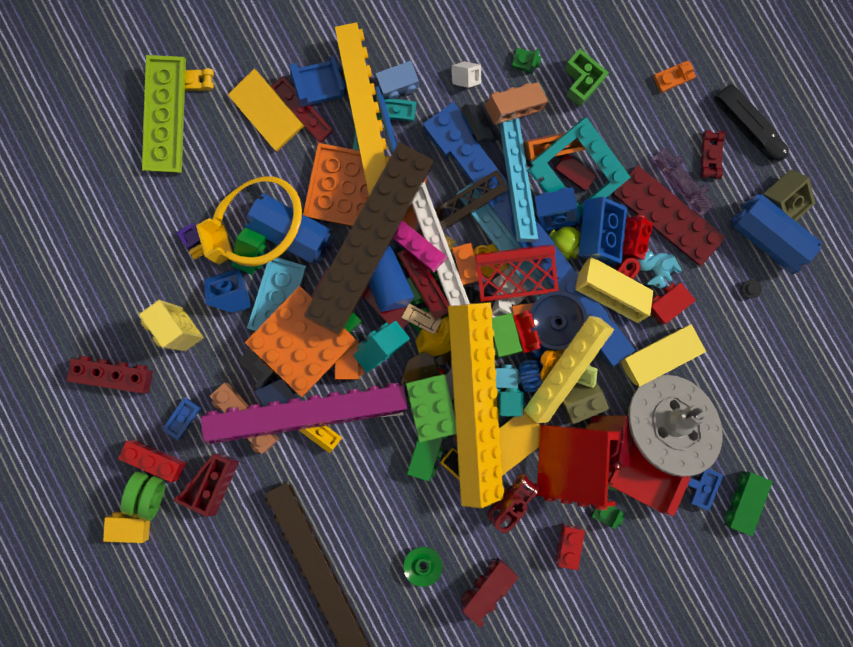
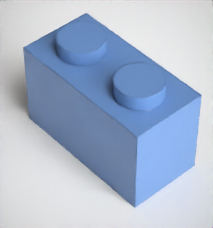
[376,61,419,100]

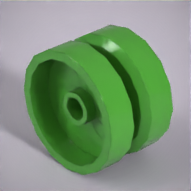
[121,471,166,521]

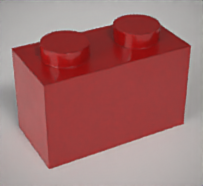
[651,282,696,325]
[555,524,585,570]

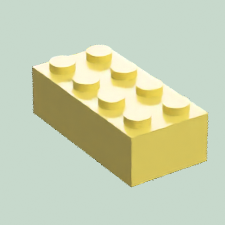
[139,300,204,351]

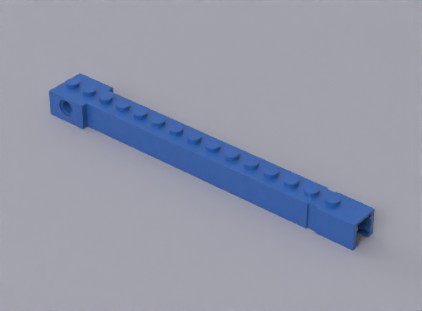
[423,102,635,367]

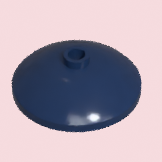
[530,291,588,350]

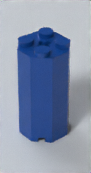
[244,193,334,265]
[730,194,822,274]

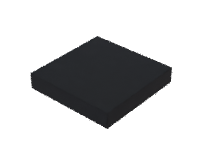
[461,104,499,142]

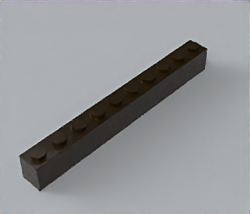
[265,481,371,647]

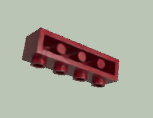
[67,355,153,393]

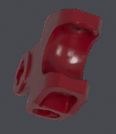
[487,473,539,534]

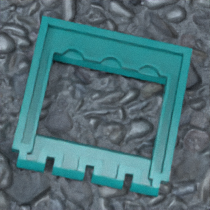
[528,117,631,219]

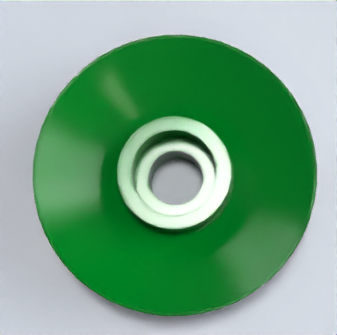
[403,547,443,587]

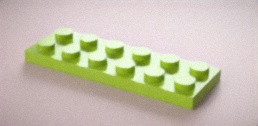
[142,55,186,173]

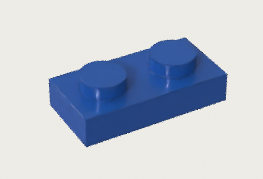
[162,397,201,440]

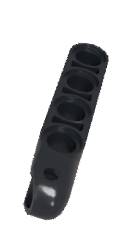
[714,84,789,162]

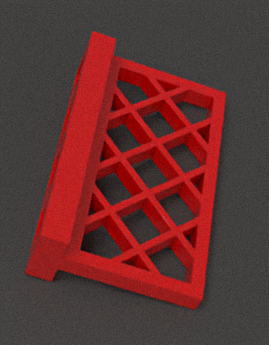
[475,244,559,302]

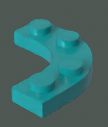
[353,99,417,151]

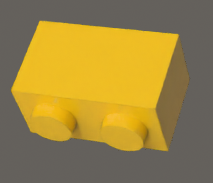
[103,512,150,543]

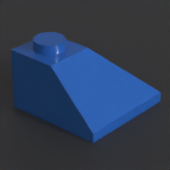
[204,268,251,313]

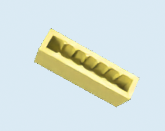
[575,257,653,323]
[620,324,706,387]

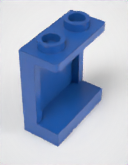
[289,55,346,107]

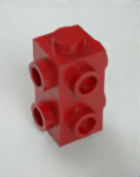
[622,215,653,260]

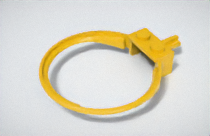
[189,176,302,267]

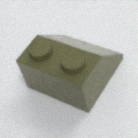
[763,170,816,221]
[562,383,609,424]

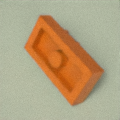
[653,60,696,94]

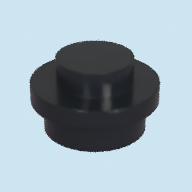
[742,280,762,299]

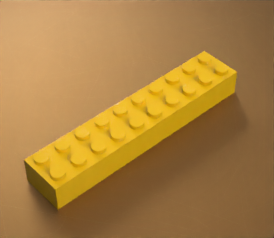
[448,303,504,508]

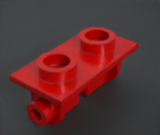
[513,310,542,353]

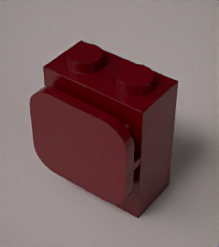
[585,416,633,470]

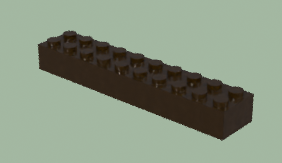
[304,142,434,336]

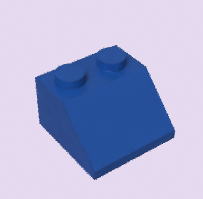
[534,187,581,232]

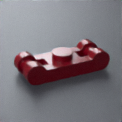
[700,130,725,179]

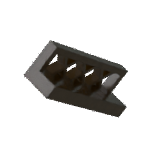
[435,170,509,230]

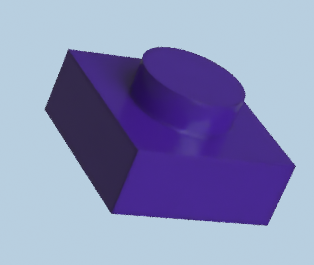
[177,223,201,250]

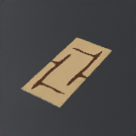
[402,304,442,334]

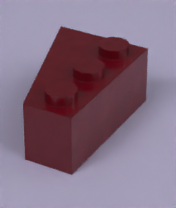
[173,453,239,517]
[461,558,519,628]

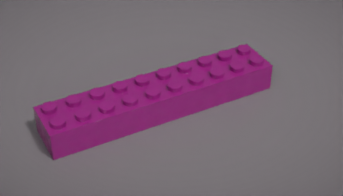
[201,383,408,444]

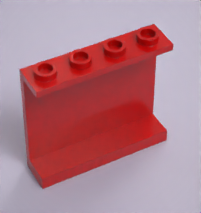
[536,425,619,510]
[608,440,691,516]

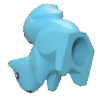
[637,251,682,289]

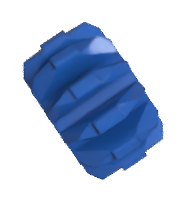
[519,359,543,392]

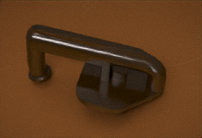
[400,350,452,387]

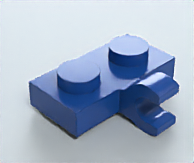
[688,468,723,511]

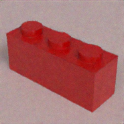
[118,440,186,483]

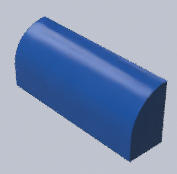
[368,245,414,312]

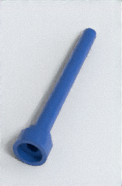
[375,86,397,155]

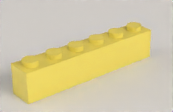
[523,316,615,423]

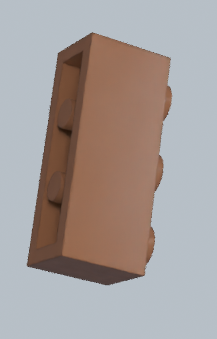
[484,82,548,125]

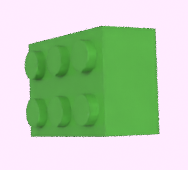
[405,374,457,442]

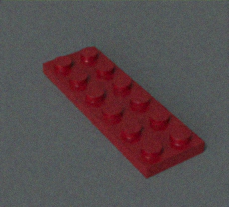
[613,165,726,267]

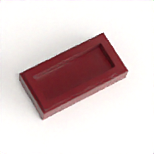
[555,154,597,192]

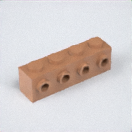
[210,383,280,454]

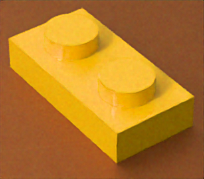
[299,426,342,453]

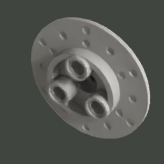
[628,375,723,477]

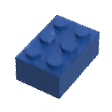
[579,197,627,265]

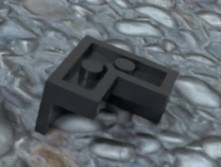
[239,346,278,389]

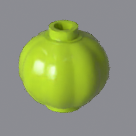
[549,226,581,261]

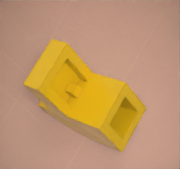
[415,316,451,356]

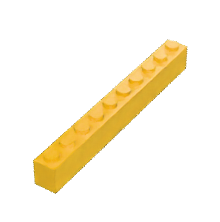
[335,22,389,195]

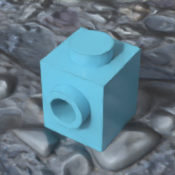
[495,365,521,388]

